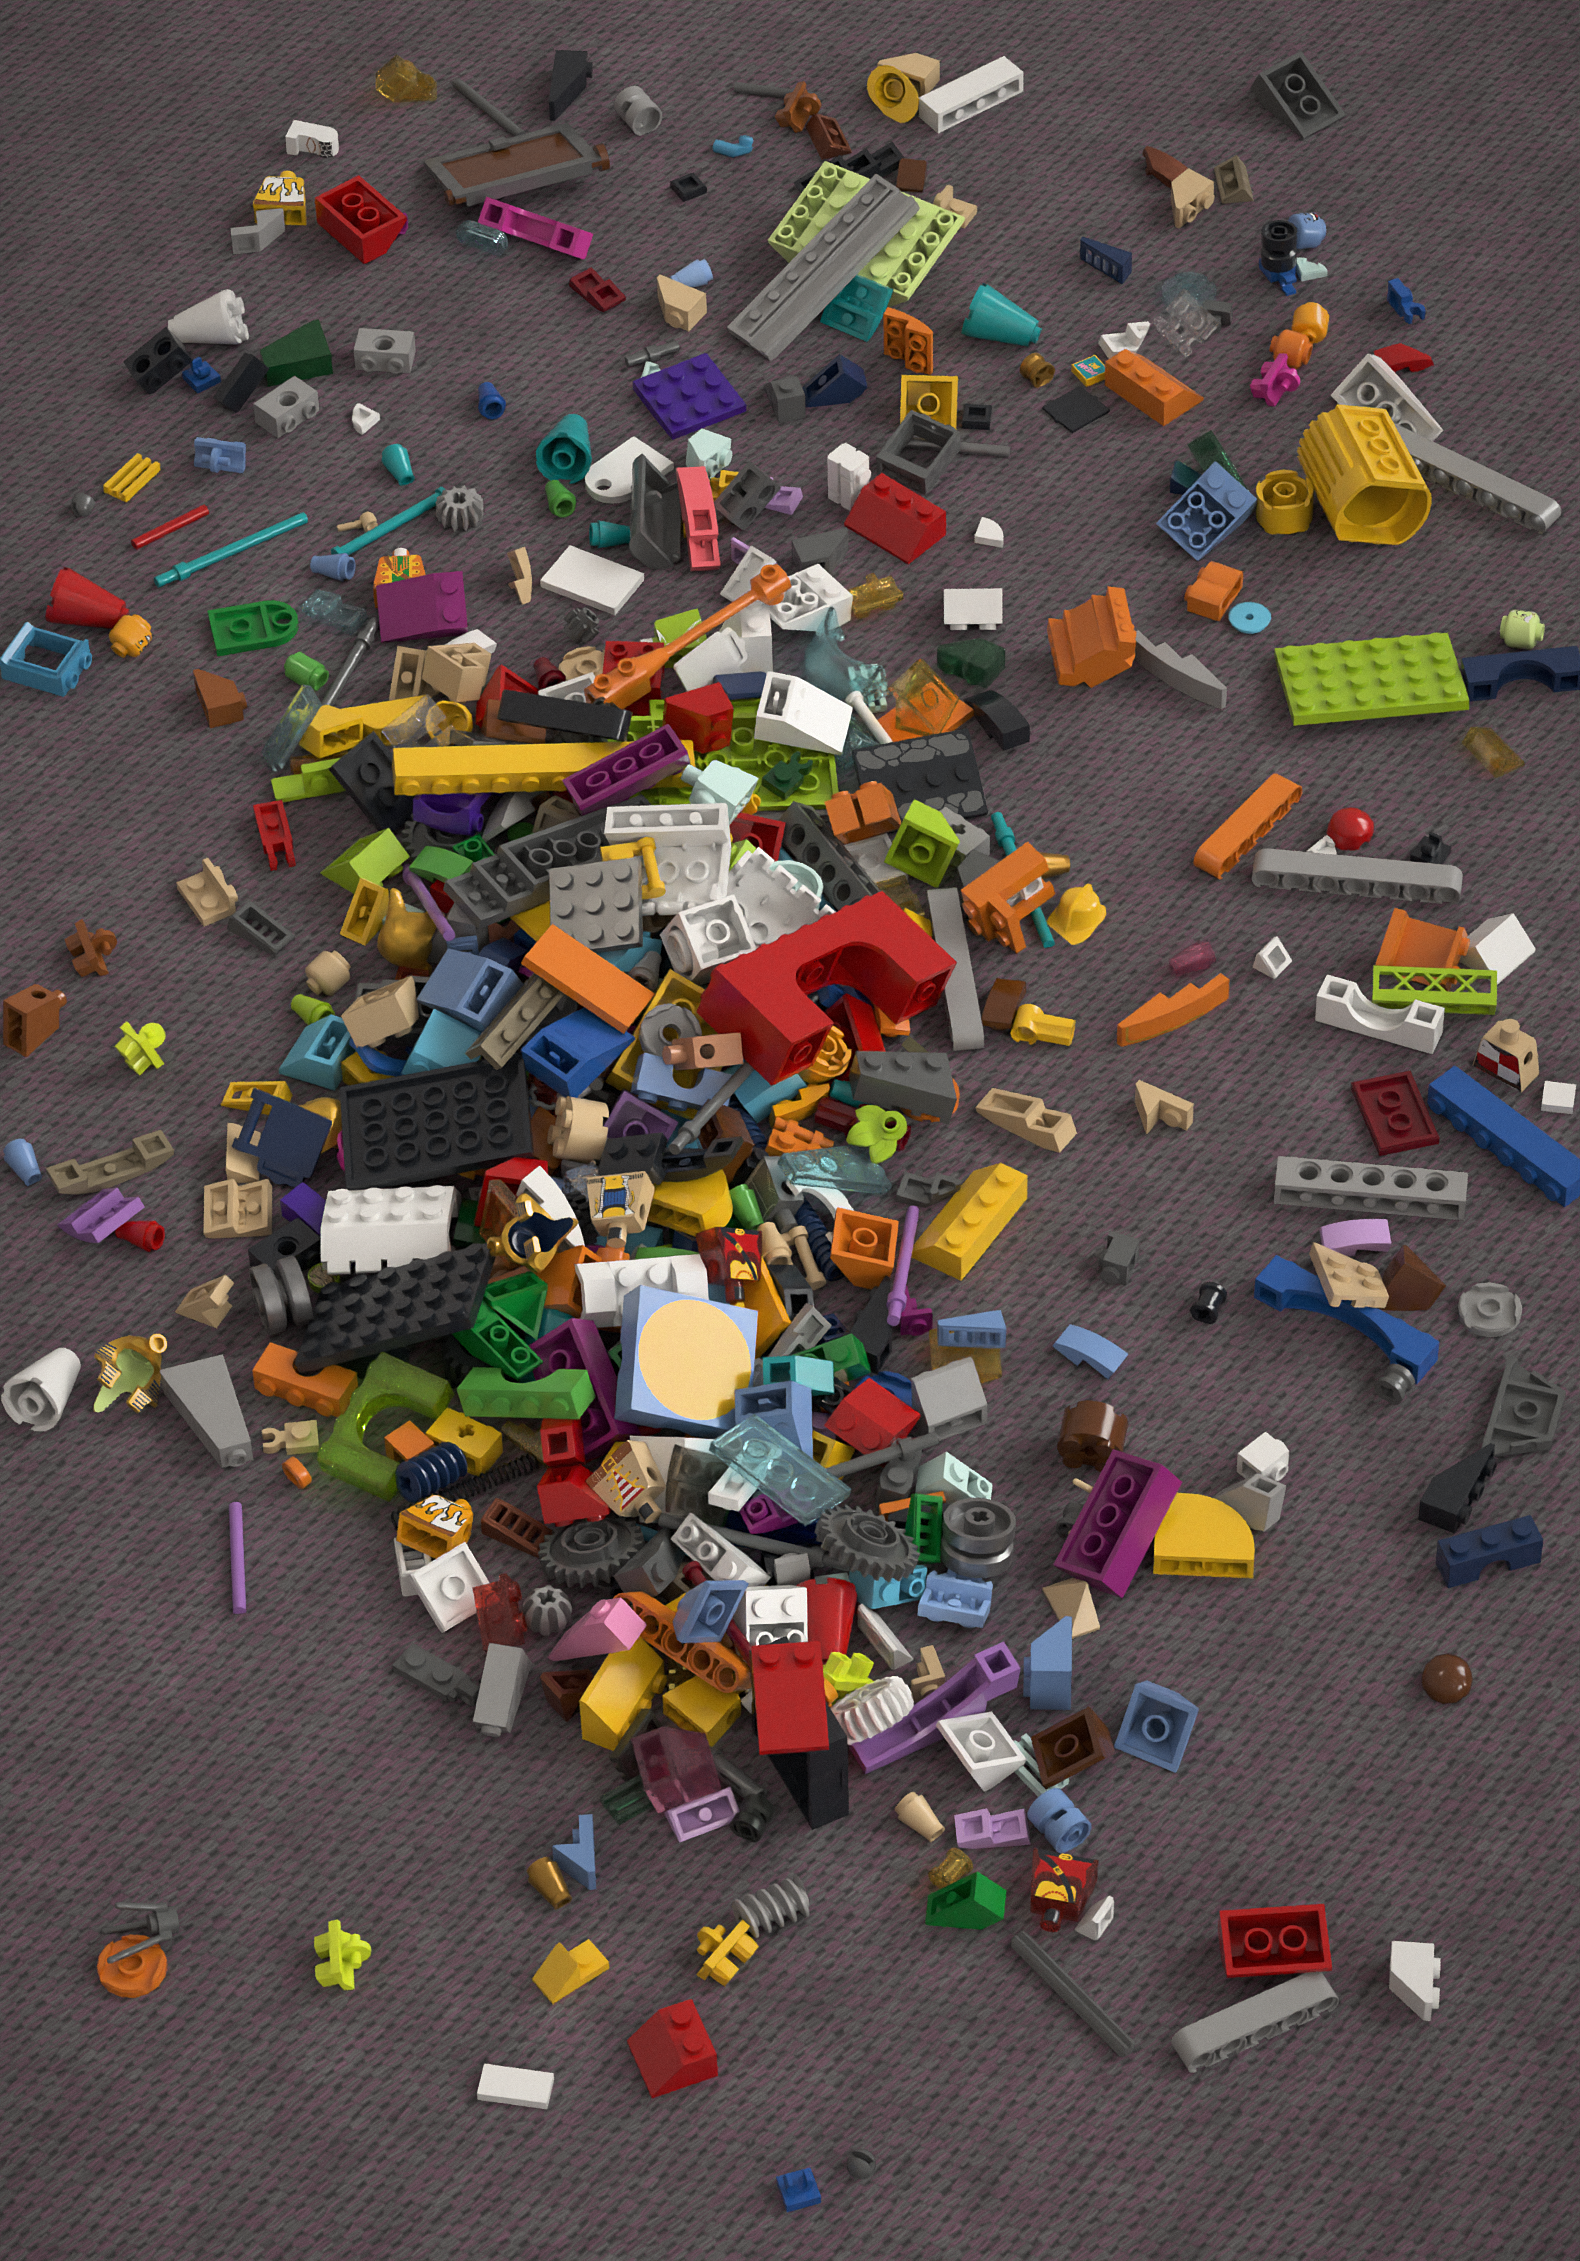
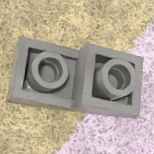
[774,1553,811,1586]

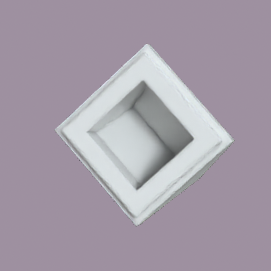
[1253,936,1292,979]

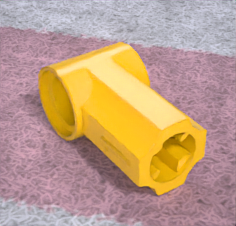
[1010,1004,1076,1046]

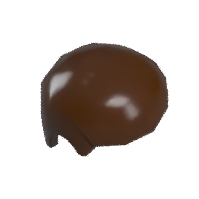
[1421,1653,1473,1704]

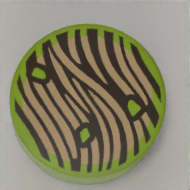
[308,1263,340,1293]

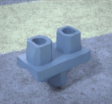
[194,437,246,473]

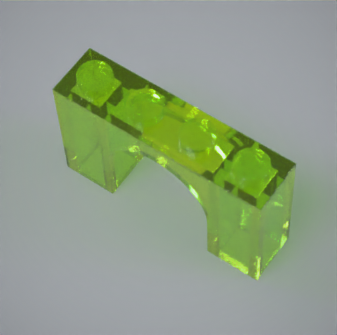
[317,1352,455,1502]

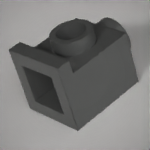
[1099,1231,1140,1286]

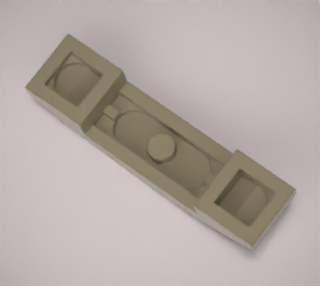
[46,1130,174,1194]

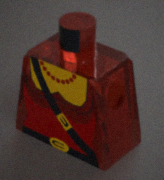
[695,1227,762,1303]
[1030,1848,1099,1932]

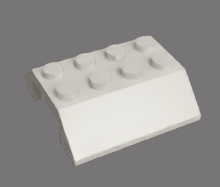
[604,803,731,916]
[726,847,836,949]
[321,1185,461,1275]

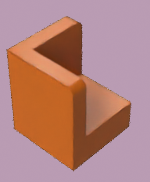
[384,1420,435,1463]

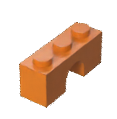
[252,1342,359,1418]

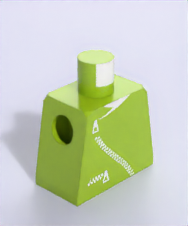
[640,609,707,668]

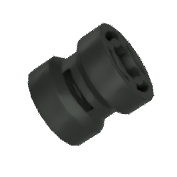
[730,1794,775,1842]

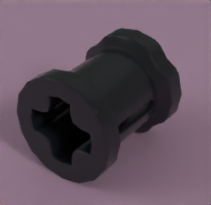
[1190,1282,1227,1324]

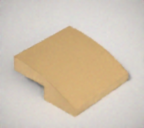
[204,1178,272,1238]

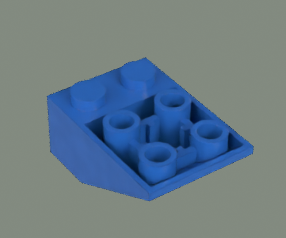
[521,1007,635,1098]

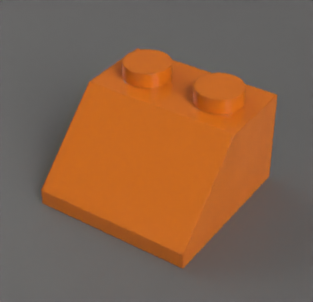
[830,1207,899,1289]

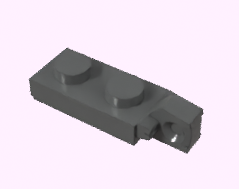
[392,1643,480,1707]

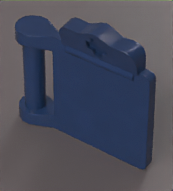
[232,1088,332,1187]

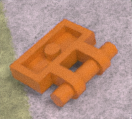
[765,1117,834,1172]

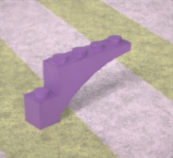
[849,1641,1021,1774]

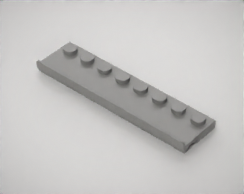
[727,174,920,361]

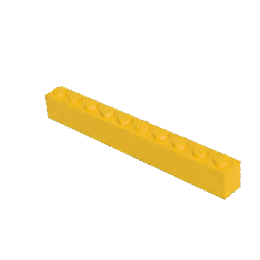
[392,740,696,796]

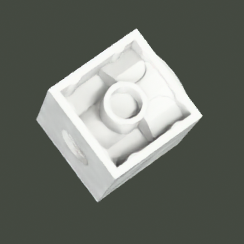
[660,895,756,986]

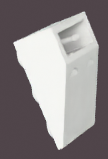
[769,564,853,632]
[754,671,853,755]
[732,1585,808,1693]

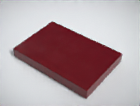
[1351,1070,1440,1156]

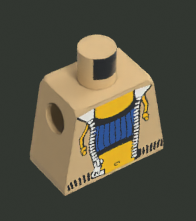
[587,1171,655,1248]

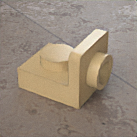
[933,185,977,229]
[911,1645,945,1703]

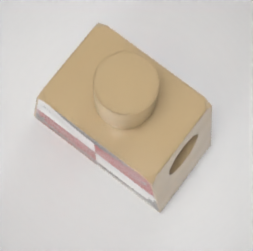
[1473,1019,1539,1093]

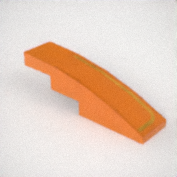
[1117,973,1230,1047]

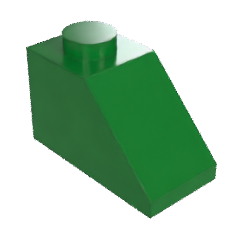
[925,1871,1007,1930]

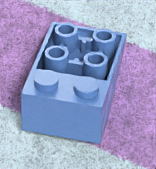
[1156,461,1257,561]
[416,948,523,1032]
[735,1381,813,1492]

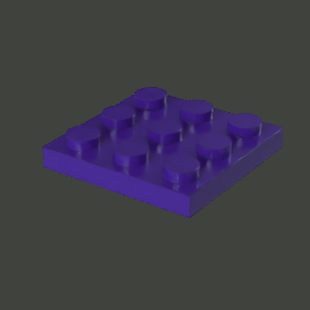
[632,353,746,440]

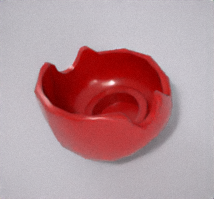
[1327,807,1374,851]

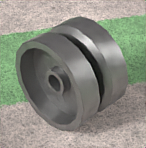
[249,1256,313,1335]
[941,1498,1016,1578]

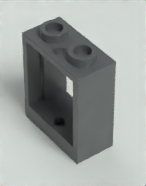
[876,410,960,495]

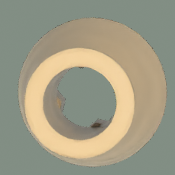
[757,1222,792,1265]
[895,1792,945,1842]

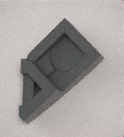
[895,1172,962,1208]

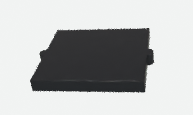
[1042,386,1110,433]

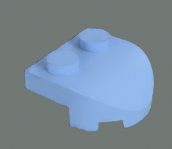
[917,1569,993,1628]

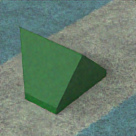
[483,1271,548,1340]

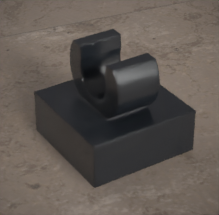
[1410,832,1451,864]

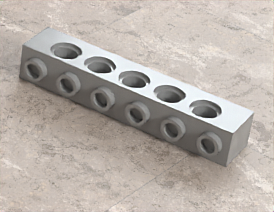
[1274,1156,1468,1220]

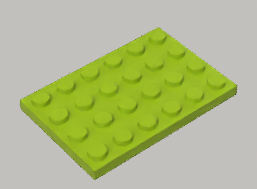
[1274,633,1470,726]

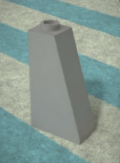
[160,1354,253,1468]

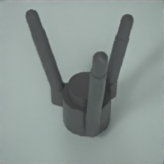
[102,1902,179,1964]

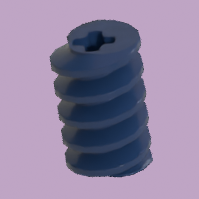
[395,1442,467,1503]

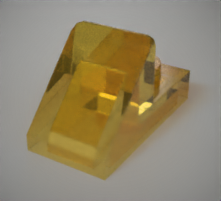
[500,1420,551,1469]

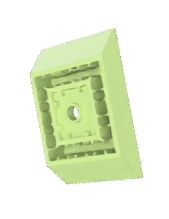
[768,161,965,307]

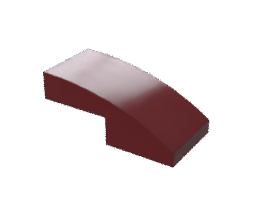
[569,267,626,312]

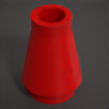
[115,1221,165,1252]

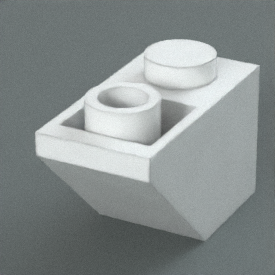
[1389,1941,1440,2021]

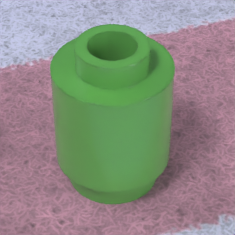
[284,652,329,691]

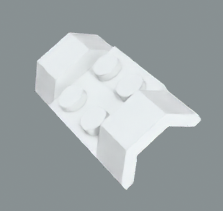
[575,1254,709,1328]

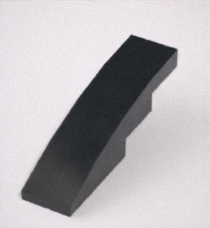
[794,142,904,193]

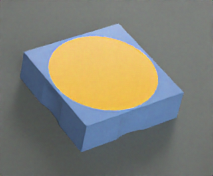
[615,1285,758,1440]

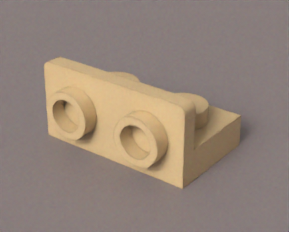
[176,858,238,927]

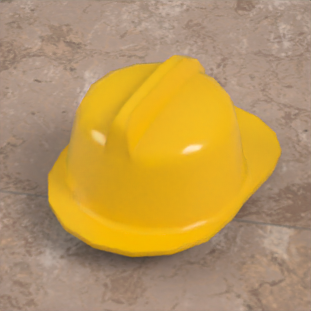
[867,65,919,123]
[1046,883,1106,945]

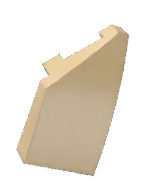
[507,547,532,605]

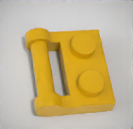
[600,837,666,900]

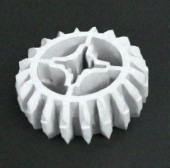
[830,1676,914,1745]

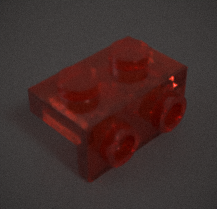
[472,1573,527,1653]

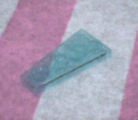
[777,1145,892,1195]

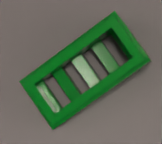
[904,1494,943,1564]

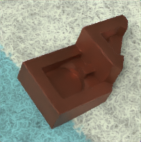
[1142,146,1188,188]

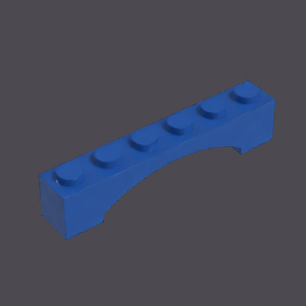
[1254,1255,1439,1384]

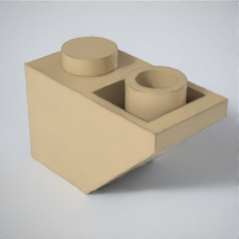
[1171,168,1214,228]

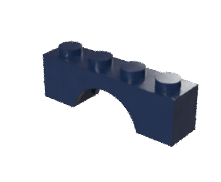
[1460,646,1580,702]

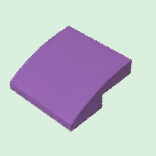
[57,1188,145,1243]

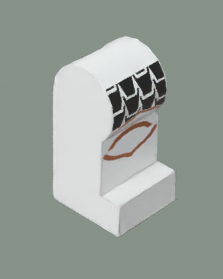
[286,120,339,158]

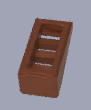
[481,1498,552,1558]

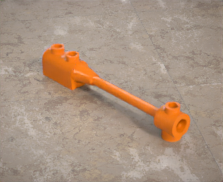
[584,563,791,709]

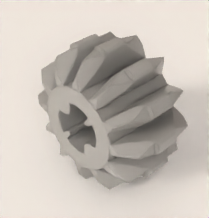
[436,485,484,532]

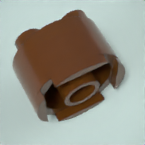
[1057,1400,1128,1472]

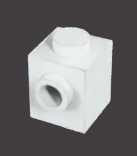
[1237,1432,1289,1481]

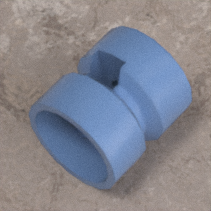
[1027,1788,1091,1854]

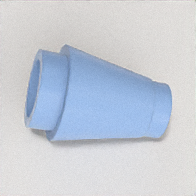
[670,259,713,288]

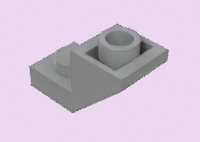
[230,208,285,254]

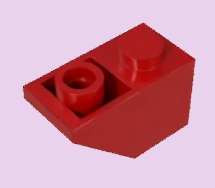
[540,1417,586,1468]

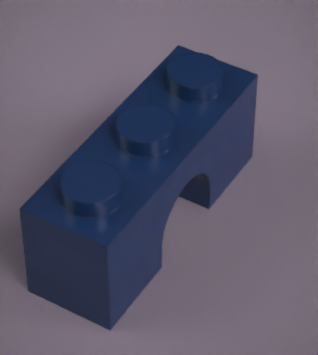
[1435,1515,1543,1588]

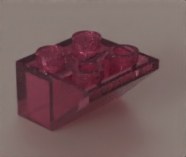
[631,1727,721,1813]

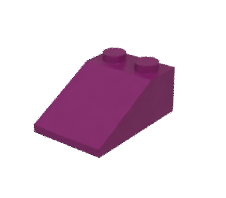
[376,571,468,643]

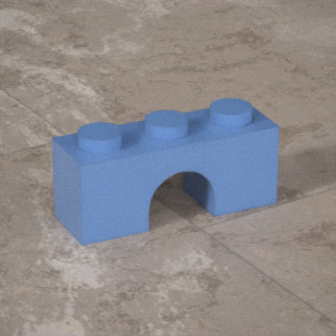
[630,1053,732,1111]

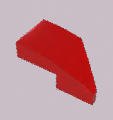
[1373,343,1434,372]

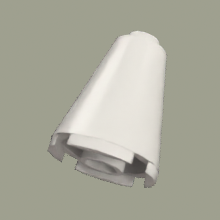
[1,1348,81,1431]

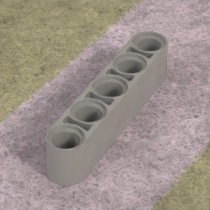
[1171,1972,1339,2073]

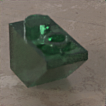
[937,638,1005,689]

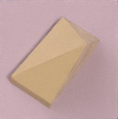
[1042,1578,1100,1639]

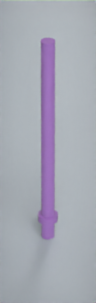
[402,864,455,941]

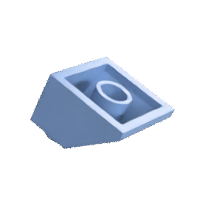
[672,1580,749,1643]
[1114,1680,1199,1773]

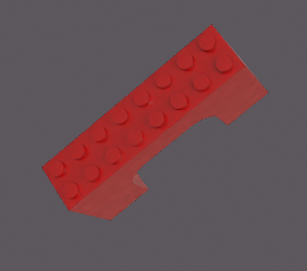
[696,891,957,1086]

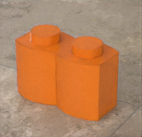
[1184,561,1243,621]

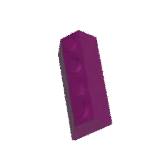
[562,724,691,816]
[529,1318,641,1461]
[1053,1449,1182,1598]

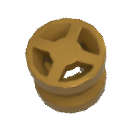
[1020,353,1055,388]

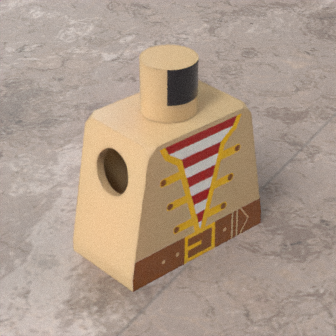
[586,1440,666,1523]

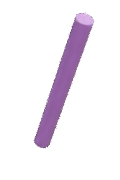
[229,1502,246,1614]

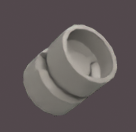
[614,86,662,136]

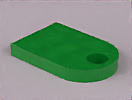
[207,600,299,657]

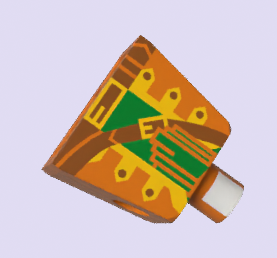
[373,548,426,608]

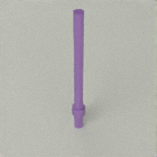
[886,1206,919,1326]

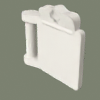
[673,627,748,692]

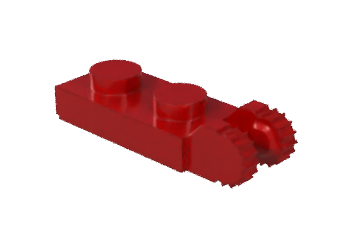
[253,800,296,871]

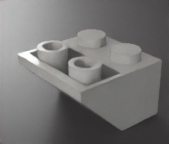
[911,1356,987,1441]

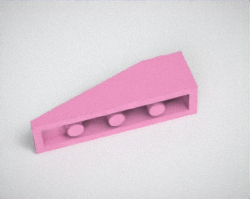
[548,1597,647,1661]

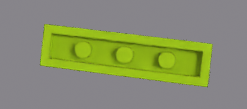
[1371,965,1497,1015]

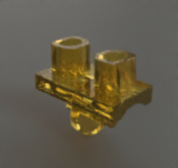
[847,573,903,619]

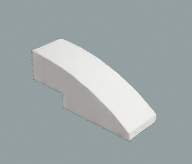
[516,1166,585,1253]

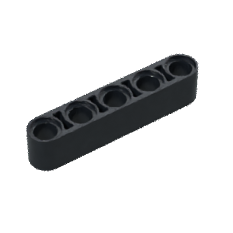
[497,689,633,742]

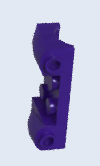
[413,792,506,836]

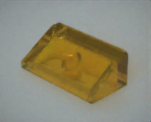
[1462,727,1525,778]

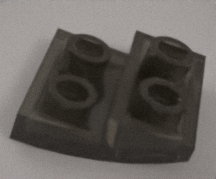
[665,1444,734,1526]

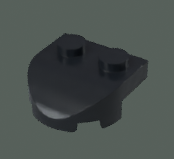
[599,1132,668,1185]

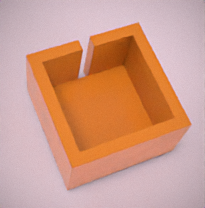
[824,781,901,845]

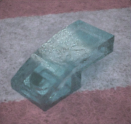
[301,589,368,635]

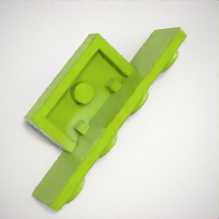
[271,758,346,802]

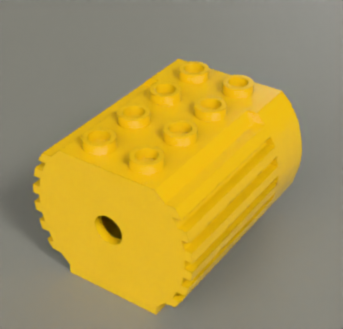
[1297,404,1432,545]

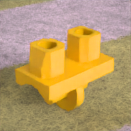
[696,1919,759,1986]

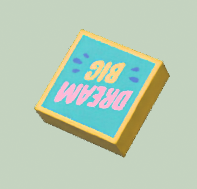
[1071,355,1105,387]

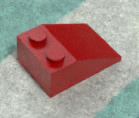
[751,1641,829,1755]

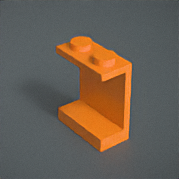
[1375,908,1470,991]

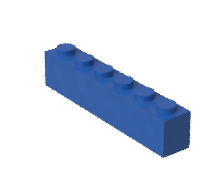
[1427,1066,1580,1207]

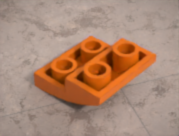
[883,307,933,375]

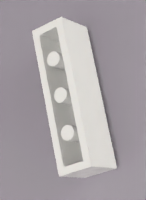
[919,56,1023,133]

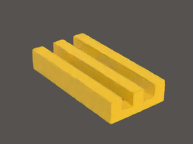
[103,453,161,502]

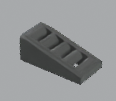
[227,900,295,956]

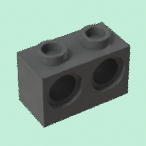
[714,461,781,530]

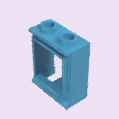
[0,622,92,697]

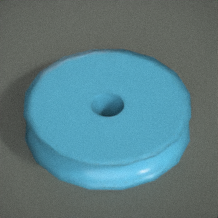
[1228,602,1271,634]

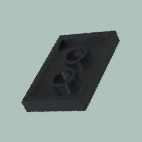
[328,731,416,833]

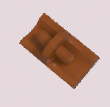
[775,81,821,133]
[64,919,117,977]

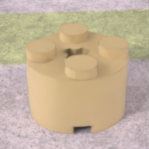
[547,1096,609,1165]

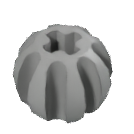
[522,1585,572,1636]

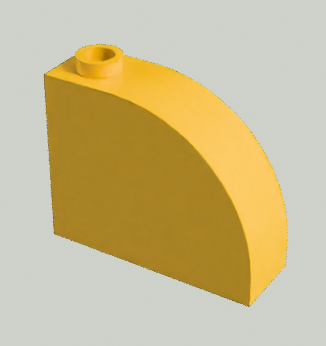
[647,1169,733,1241]
[1153,1492,1255,1578]

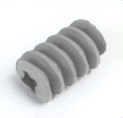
[732,1875,810,1939]

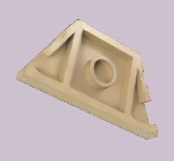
[1309,1242,1389,1308]

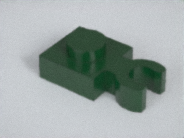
[761,751,813,801]

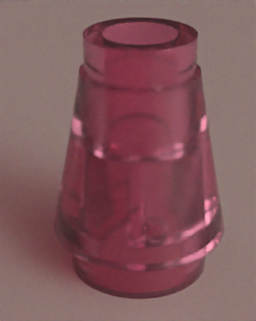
[1168,940,1216,976]

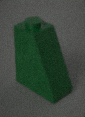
[260,319,333,387]

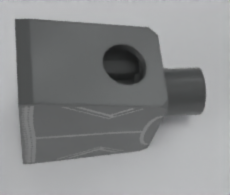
[744,1156,804,1234]

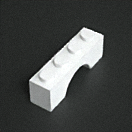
[1315,975,1445,1054]

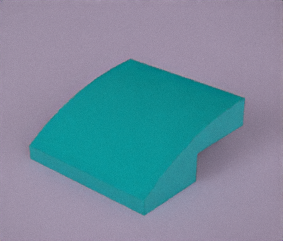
[820,274,894,342]

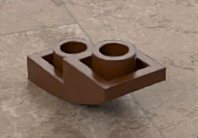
[981,978,1026,1030]

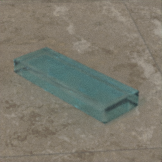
[261,685,322,772]

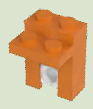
[961,842,1056,954]

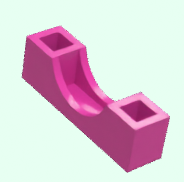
[478,197,593,260]

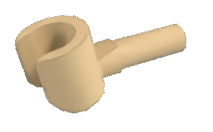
[337,512,378,532]

